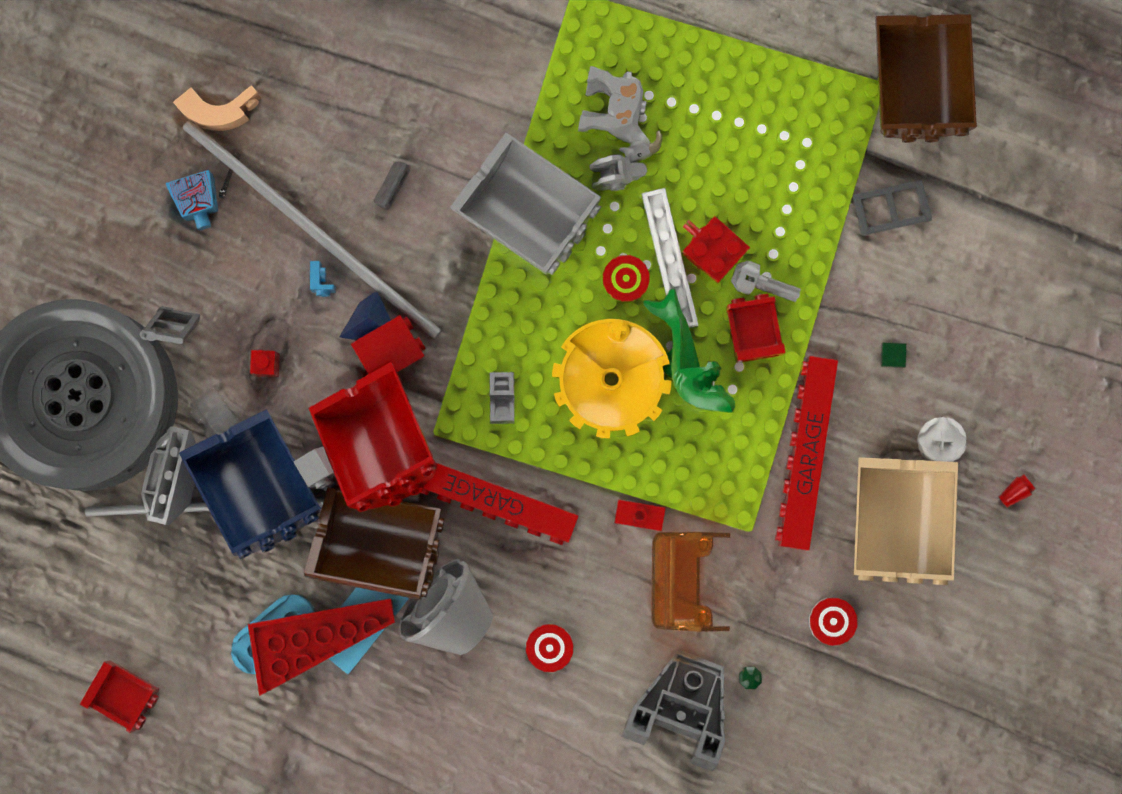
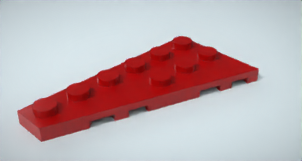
[248,598,396,696]

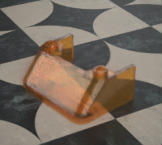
[651,532,730,632]

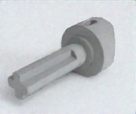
[731,261,801,302]

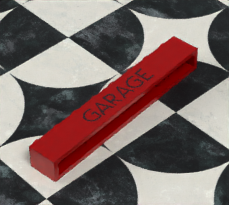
[775,356,838,551]
[421,463,579,546]

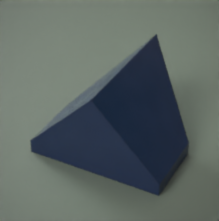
[339,292,391,340]

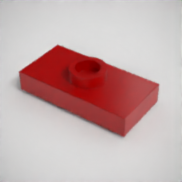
[614,499,666,531]

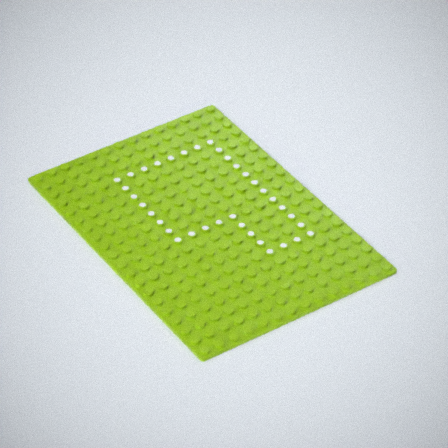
[433,0,879,532]

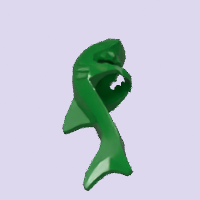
[644,289,735,413]

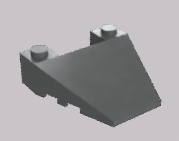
[621,650,725,771]

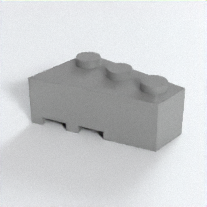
[294,447,336,491]

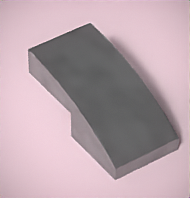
[490,372,515,424]

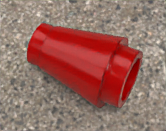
[998,474,1036,508]

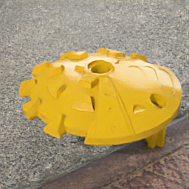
[552,319,672,439]

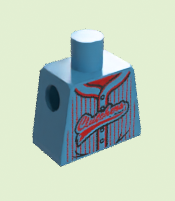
[166,170,218,230]

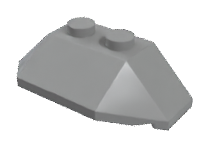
[141,426,196,525]

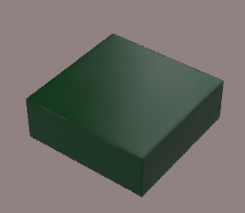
[881,342,907,368]

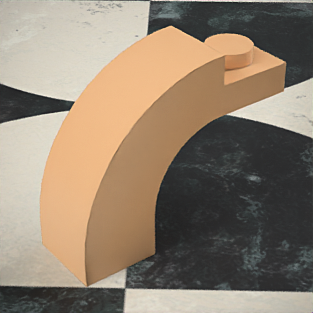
[173,85,261,131]

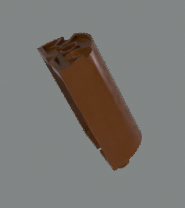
[875,14,977,143]
[304,487,445,600]

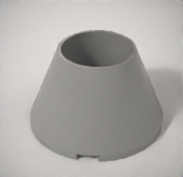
[399,559,493,655]

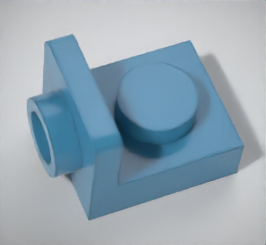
[310,261,336,297]

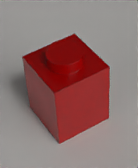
[250,350,280,377]

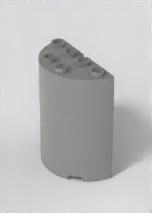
[450,133,601,275]

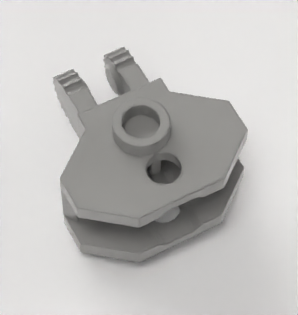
[590,155,647,191]

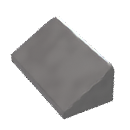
[373,162,410,210]

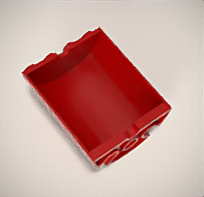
[308,362,437,512]

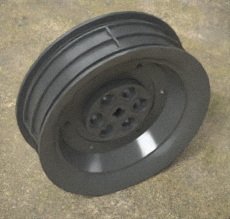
[0,299,178,491]

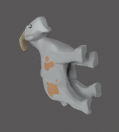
[578,66,662,163]

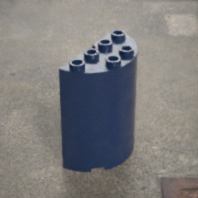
[179,409,321,559]

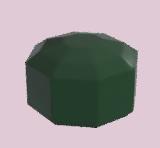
[739,666,762,689]

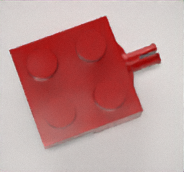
[682,216,750,284]

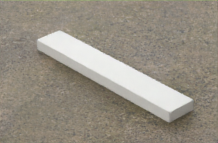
[642,188,698,328]

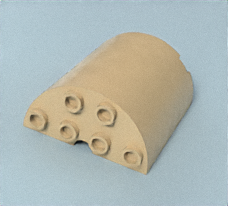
[854,458,958,585]

